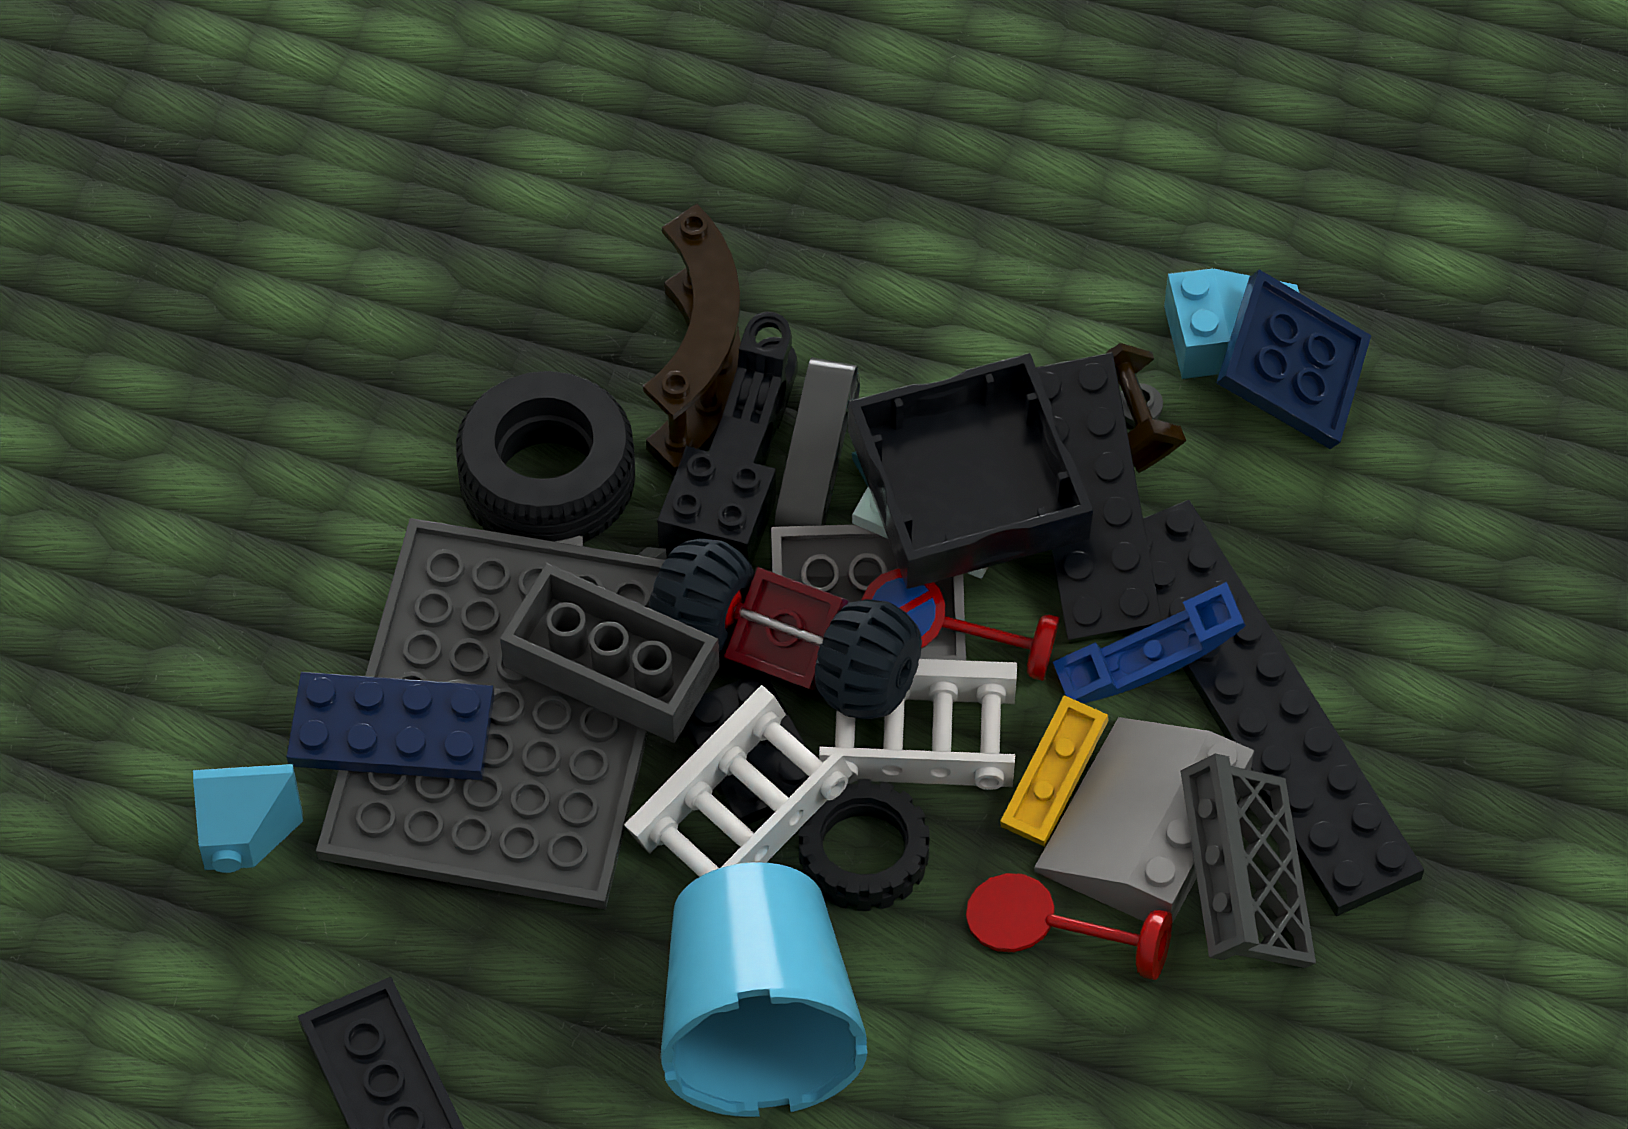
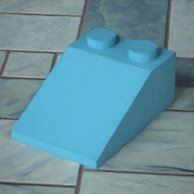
[1164,268,1299,379]

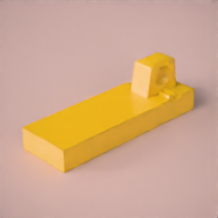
[1000,695,1109,847]

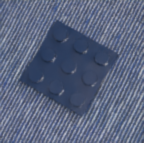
[1216,269,1371,450]

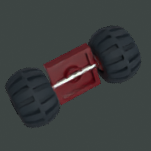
[649,539,922,719]

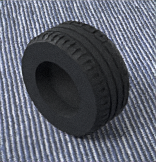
[456,371,635,543]

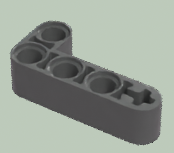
[774,357,860,527]

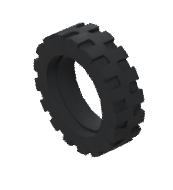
[799,779,930,911]

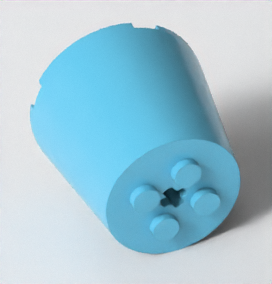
[661,862,867,1117]

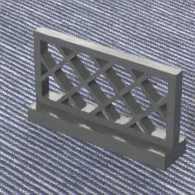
[1180,753,1316,968]

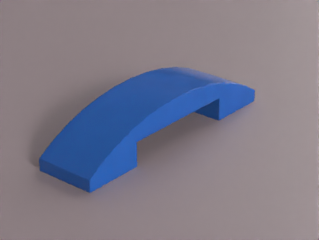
[1053,582,1246,703]

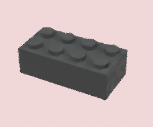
[500,563,720,743]

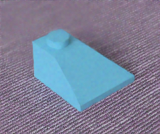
[193,764,303,873]

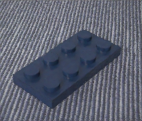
[287,672,494,780]

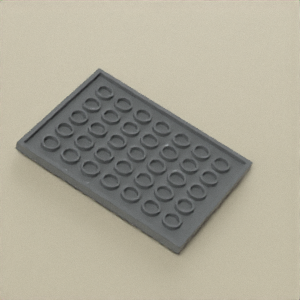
[316,518,665,910]

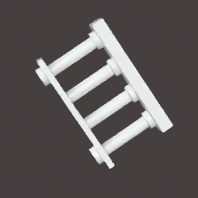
[819,659,1017,790]
[624,685,853,877]

